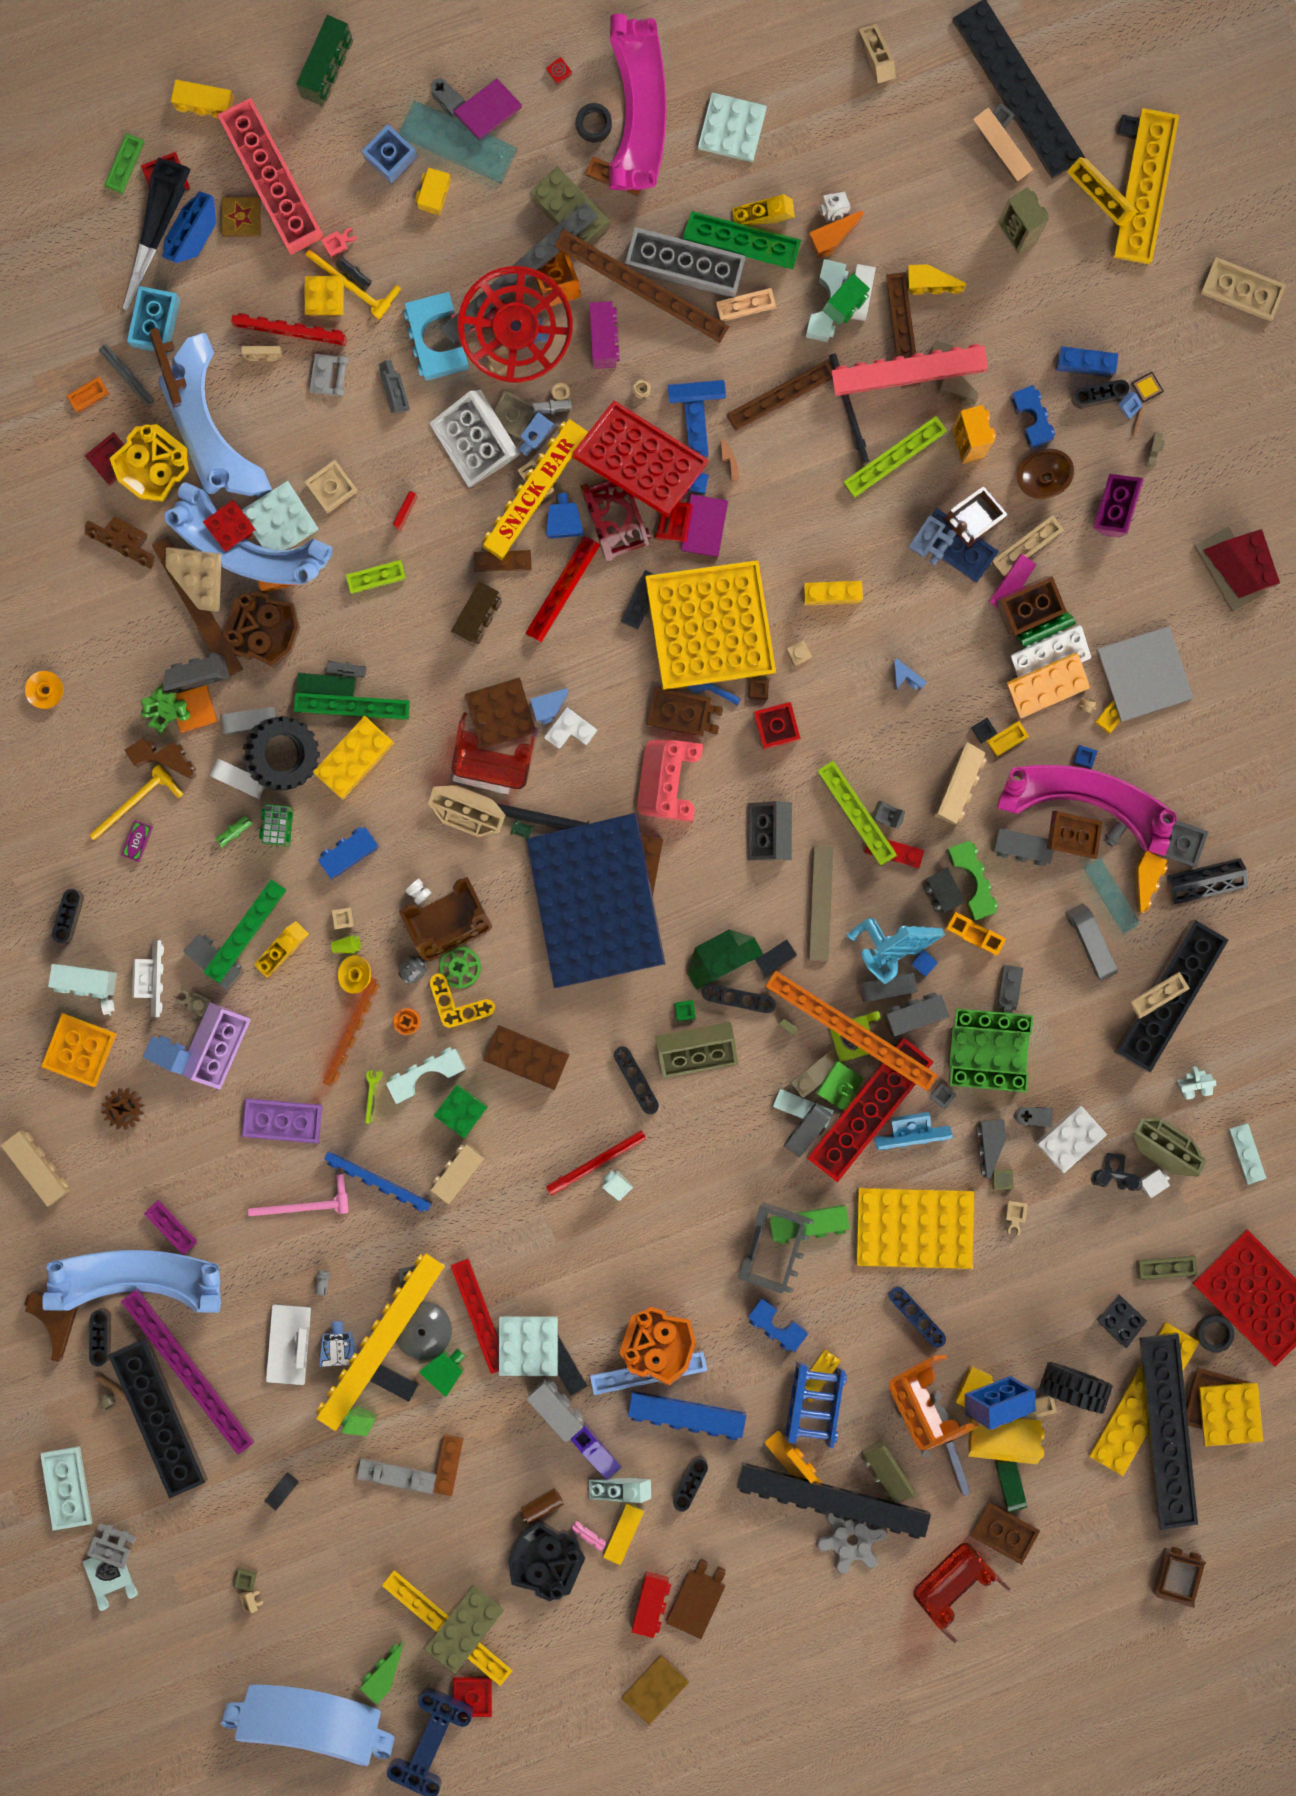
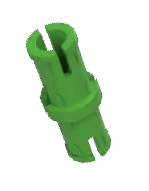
[215,815,253,848]

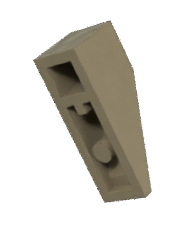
[790,1047,847,1098]

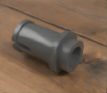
[1104,822,1127,847]

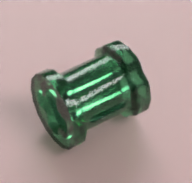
[510,819,534,841]

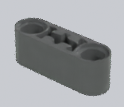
[859,973,918,1002]
[783,1103,832,1157]

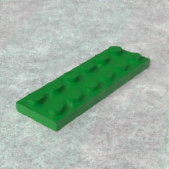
[683,211,801,269]

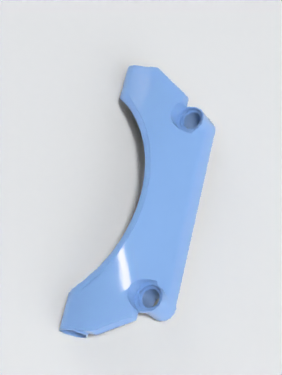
[158,333,272,497]

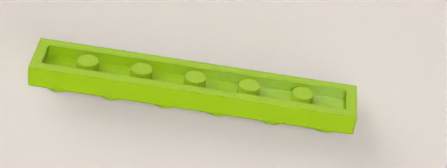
[843,416,947,498]
[817,760,897,866]

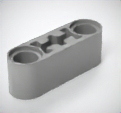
[220,707,276,735]

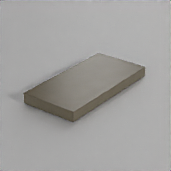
[1194,526,1266,612]

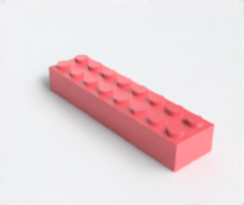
[217,98,324,255]

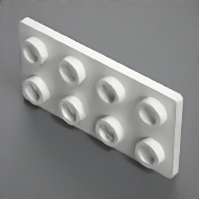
[1011,625,1091,678]
[266,1305,311,1385]

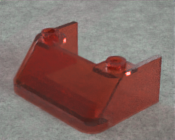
[451,712,539,789]
[913,1542,1011,1643]

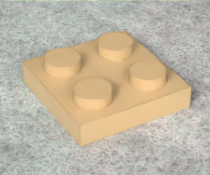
[305,460,358,513]

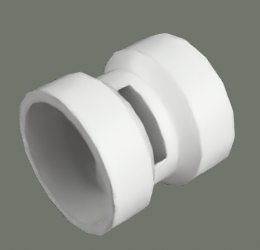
[405,879,432,905]

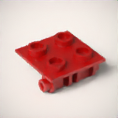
[203,500,256,552]

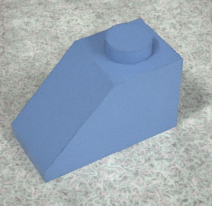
[530,688,569,725]

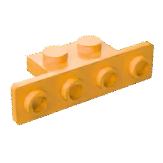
[765,1430,823,1483]

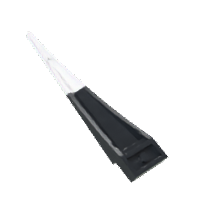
[123,157,191,311]

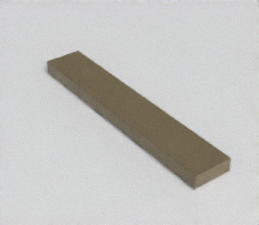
[809,846,834,962]

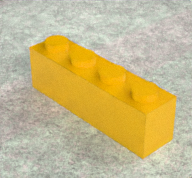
[1067,157,1138,226]

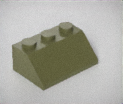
[862,1438,917,1503]

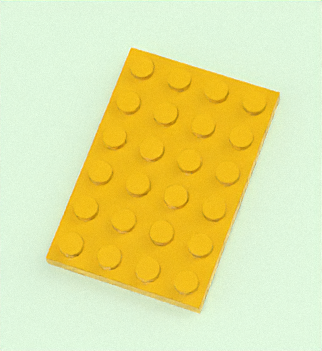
[856,1188,974,1269]

